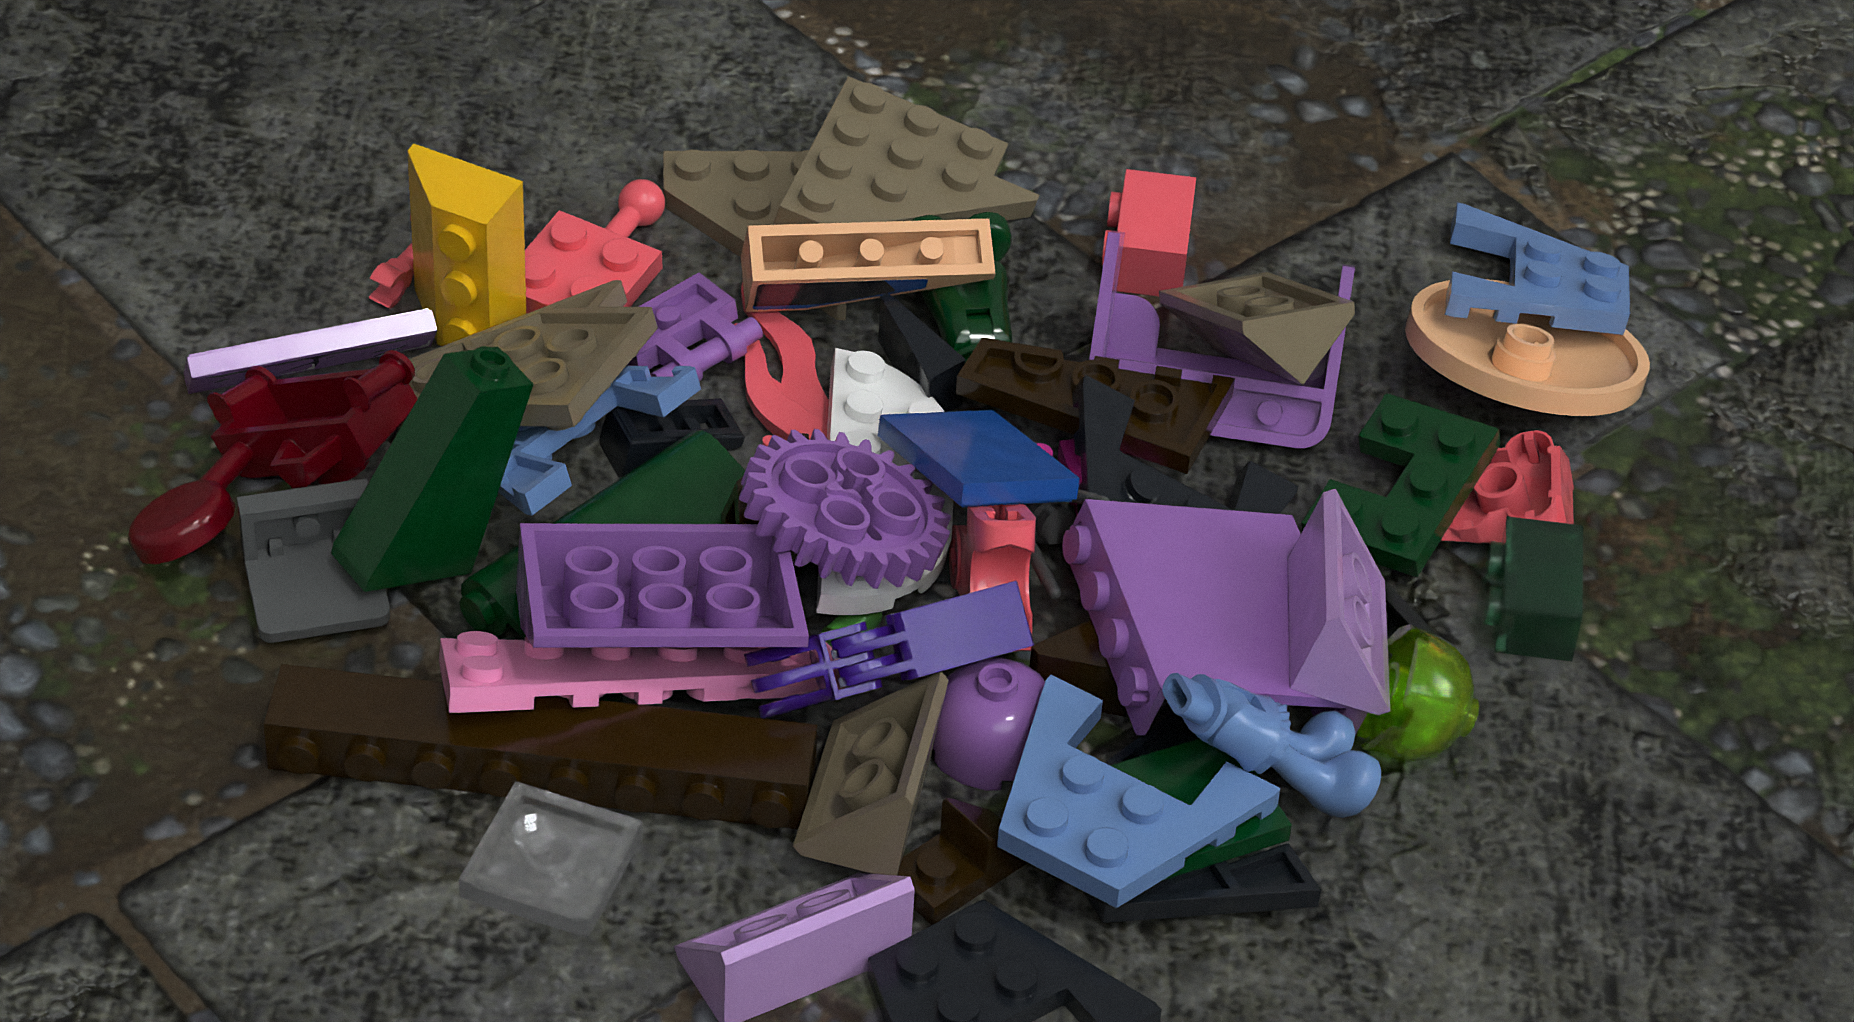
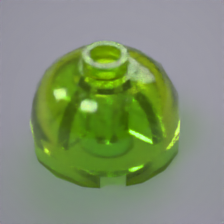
[1357,624,1479,762]

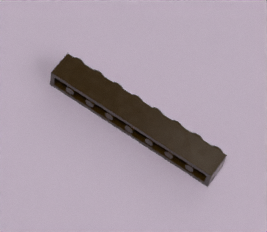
[263,664,817,830]

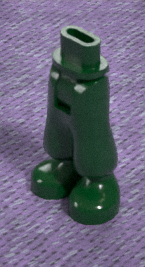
[911,212,1013,363]

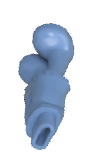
[1162,672,1382,818]

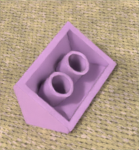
[1288,488,1390,715]
[674,873,915,1022]

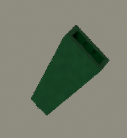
[331,346,534,592]

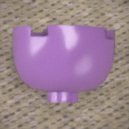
[933,657,1045,791]

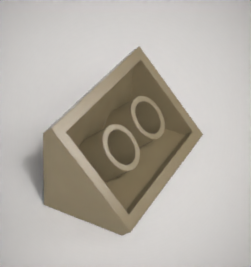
[1159,272,1355,385]
[793,671,949,876]

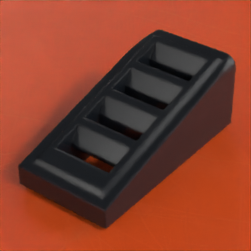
[599,398,745,478]

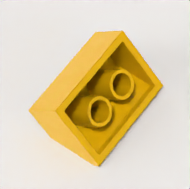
[407,143,527,346]

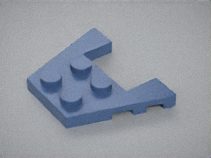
[1445,202,1630,335]
[498,366,701,516]
[997,675,1280,908]

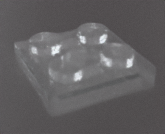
[459,781,642,938]

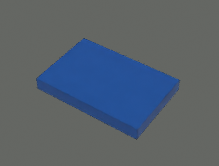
[877,410,1080,507]

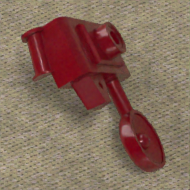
[128,350,418,565]

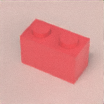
[1101,169,1196,297]

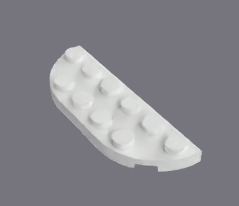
[816,348,953,615]

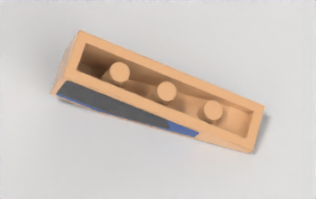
[741,219,996,312]

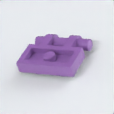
[627,273,763,381]

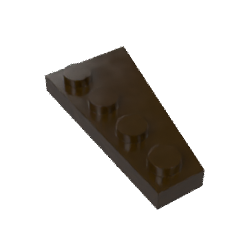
[956,338,1235,474]

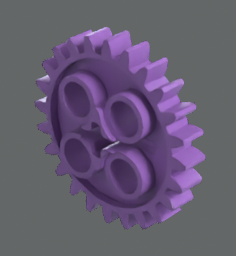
[739,429,951,589]

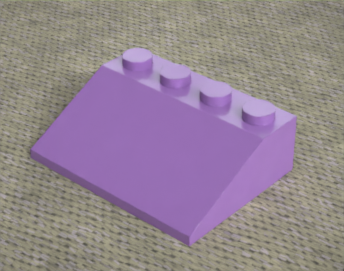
[516,523,809,648]

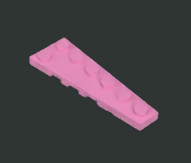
[439,631,845,713]

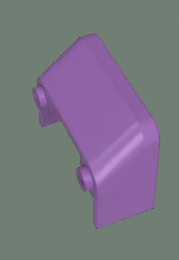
[1089,231,1355,448]

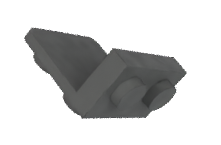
[237,478,390,643]

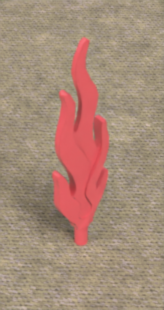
[734,282,829,446]

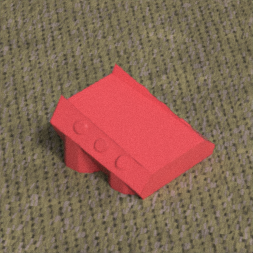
[1441,430,1576,551]

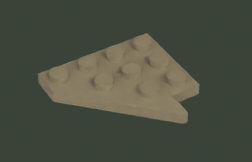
[773,76,1040,225]
[663,149,847,320]
[398,280,658,431]

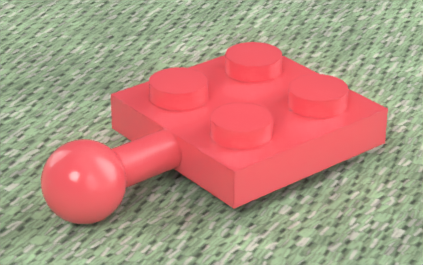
[525,179,665,313]

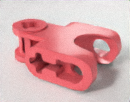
[949,504,1036,652]

